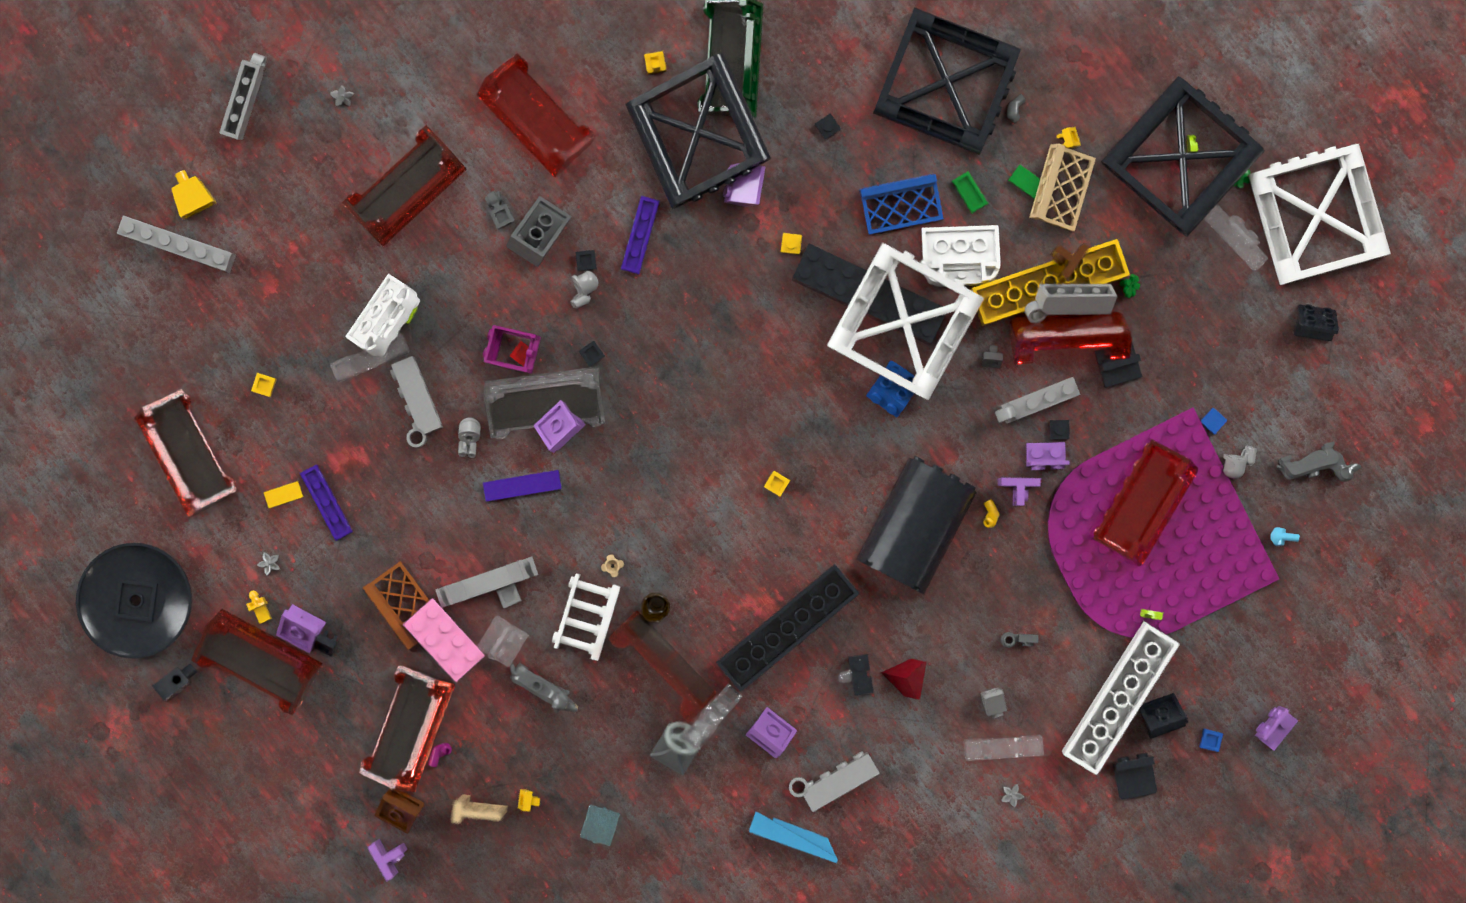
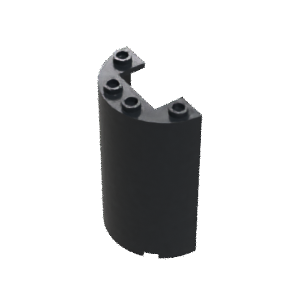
[856,456,977,595]

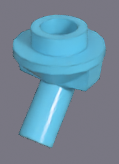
[1271,527,1299,546]

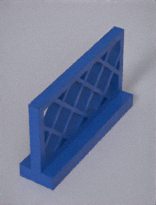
[859,174,944,234]

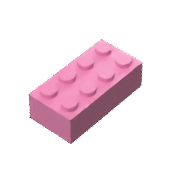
[403,599,485,682]

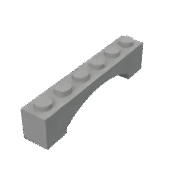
[117,216,236,273]

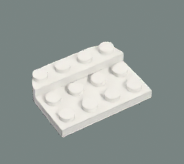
[921,225,1000,287]
[345,274,420,356]

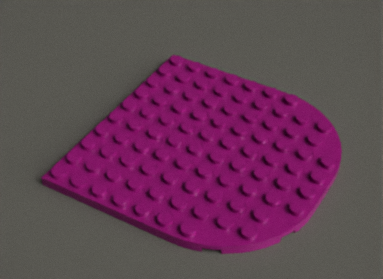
[1047,407,1279,638]

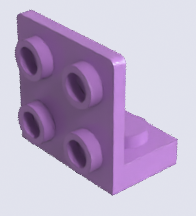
[1026,442,1069,470]
[1255,706,1298,751]

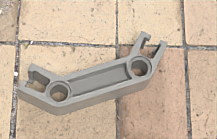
[436,557,538,608]

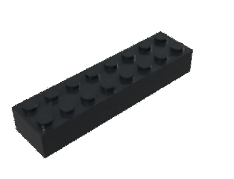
[792,243,946,346]
[716,564,860,693]

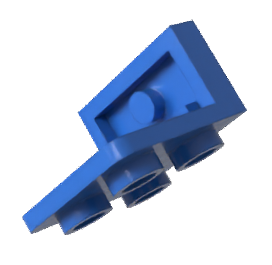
[866,361,915,417]

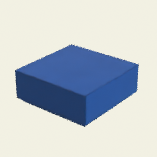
[1201,408,1227,435]
[1199,728,1223,752]

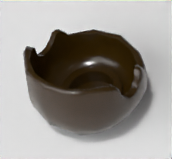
[641,592,670,623]

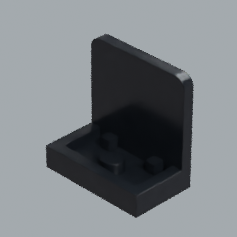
[1112,753,1157,799]

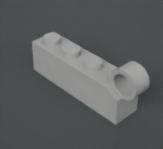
[219,53,267,140]
[1025,284,1117,323]
[390,356,444,448]
[995,377,1080,424]
[789,751,880,812]

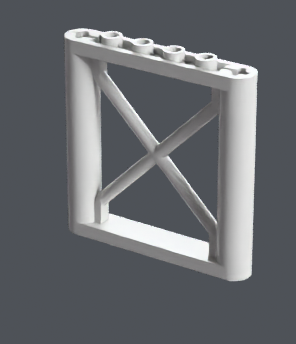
[1248,144,1391,285]
[827,243,984,400]

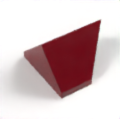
[881,659,927,700]

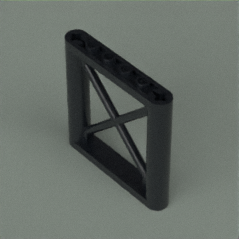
[873,7,1021,155]
[625,53,771,209]
[1101,76,1265,237]

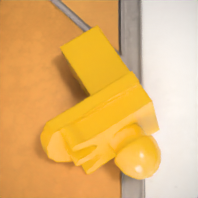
[246,590,272,624]

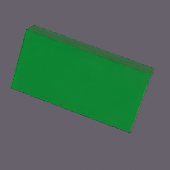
[1008,165,1040,200]
[952,171,988,214]

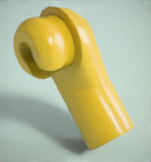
[983,499,1000,528]

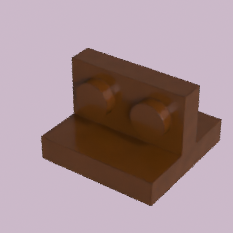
[1050,243,1090,283]
[374,785,425,834]

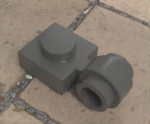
[485,191,515,229]
[1000,632,1039,648]

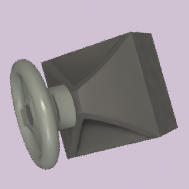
[650,721,703,776]

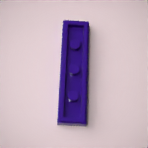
[621,196,660,275]
[300,464,353,541]
[483,470,562,502]

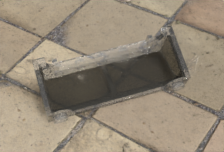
[484,366,605,439]

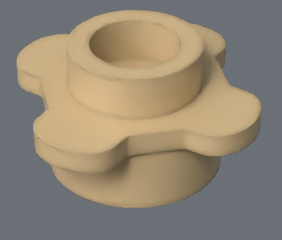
[601,555,624,577]

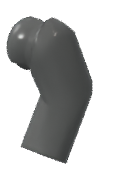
[1007,94,1026,123]

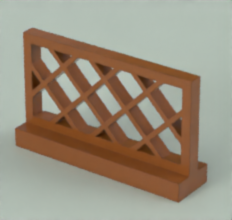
[363,561,429,651]

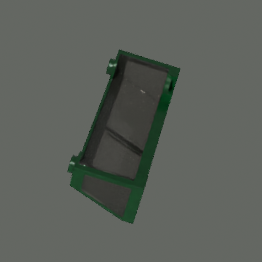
[697,0,763,117]

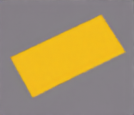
[264,481,303,508]

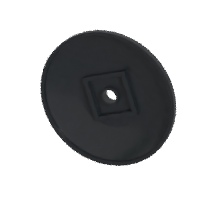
[76,543,192,659]

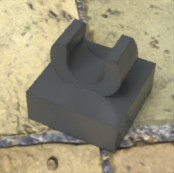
[981,345,1003,368]

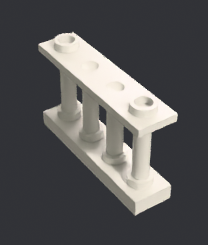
[552,573,621,661]

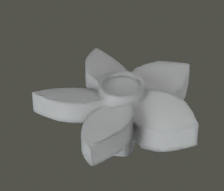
[330,85,354,106]
[257,552,280,575]
[1001,784,1024,807]

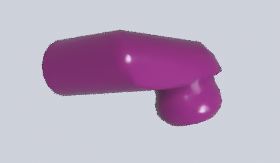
[428,743,452,767]

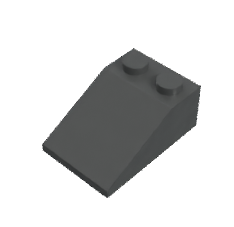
[506,196,572,267]

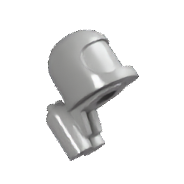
[571,271,598,309]
[458,418,481,458]
[1223,446,1257,479]

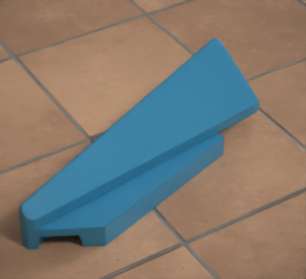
[749,812,838,863]

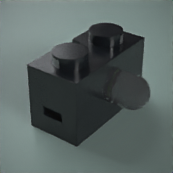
[838,653,874,696]

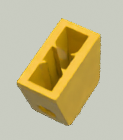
[171,170,217,220]

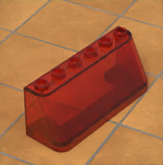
[1009,312,1132,364]
[1093,439,1198,567]

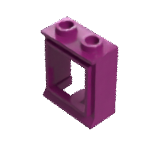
[483,325,541,374]

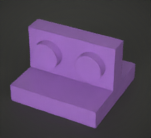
[534,400,585,453]
[998,478,1040,506]
[276,604,326,654]
[746,707,797,758]
[367,839,407,881]

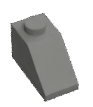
[980,687,1007,718]

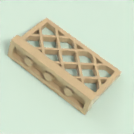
[1029,144,1096,231]
[452,794,508,823]

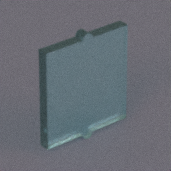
[580,804,620,846]

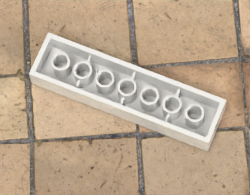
[1062,622,1179,775]

